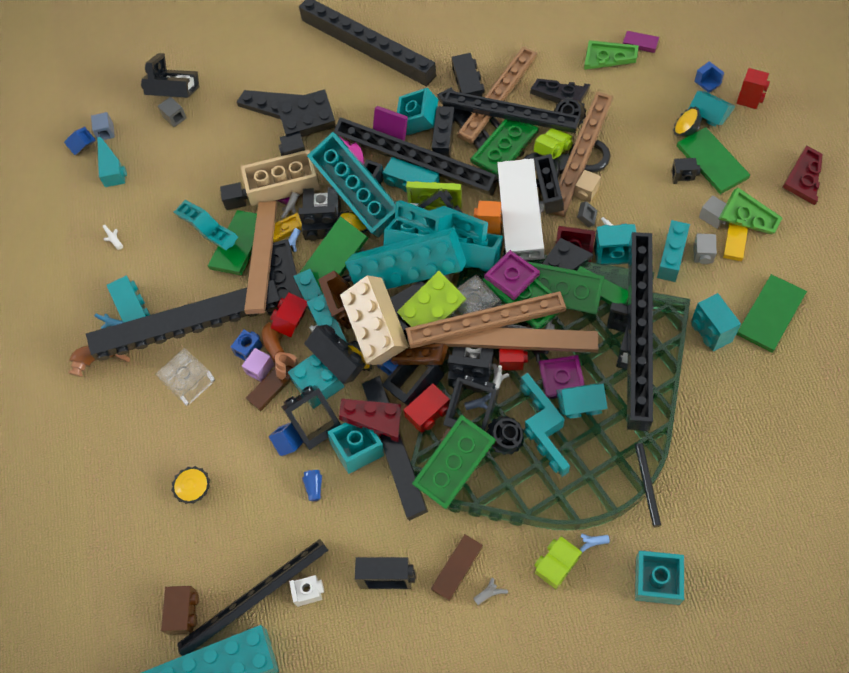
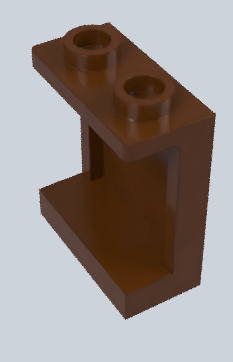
[318,271,352,329]

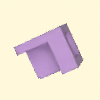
[242,348,274,382]

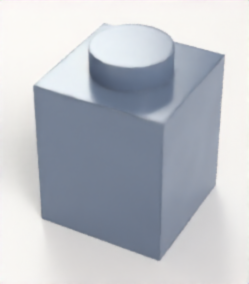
[91,112,115,140]

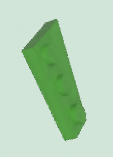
[584,40,639,70]
[718,188,782,234]

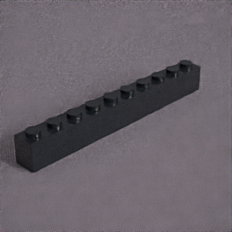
[299,0,436,87]
[334,117,499,196]
[627,232,653,431]
[86,280,280,361]

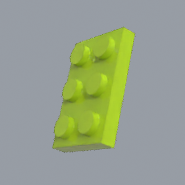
[406,181,462,210]
[397,271,467,327]

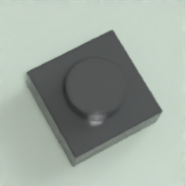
[577,201,598,227]

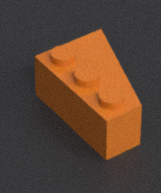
[474,201,502,235]

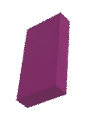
[623,31,659,53]

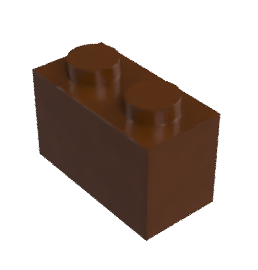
[161,586,199,635]

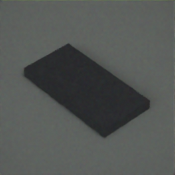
[268,239,303,316]

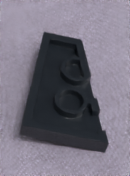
[530,78,590,103]
[542,238,593,270]

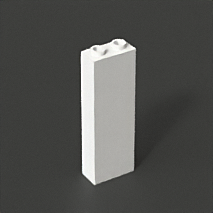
[497,159,544,261]

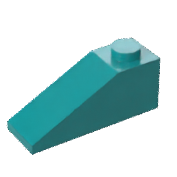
[97,137,127,187]

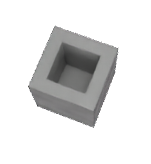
[699,196,727,229]
[694,233,717,264]

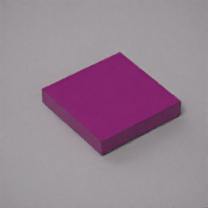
[373,106,408,141]
[484,250,540,300]
[538,355,585,399]

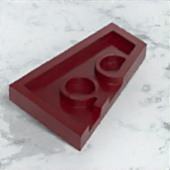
[782,145,823,205]
[339,399,401,442]

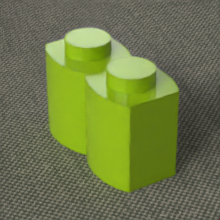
[534,128,573,159]
[534,537,582,589]

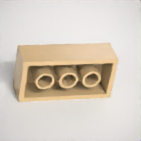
[241,150,320,206]
[340,275,409,365]

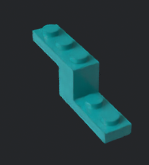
[174,200,238,250]
[395,200,488,242]
[293,269,347,342]
[520,373,570,477]

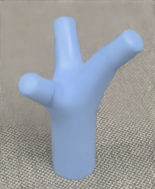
[288,228,301,252]
[580,534,610,553]

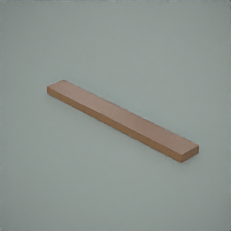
[457,47,537,144]
[552,92,613,217]
[244,201,277,314]
[405,291,566,349]
[435,328,598,353]

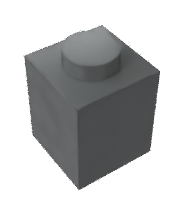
[158,97,187,127]

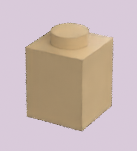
[574,170,601,202]

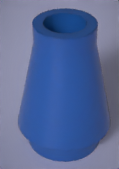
[302,470,322,501]

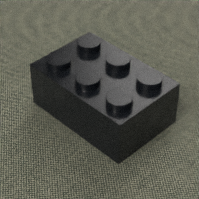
[276,89,336,137]

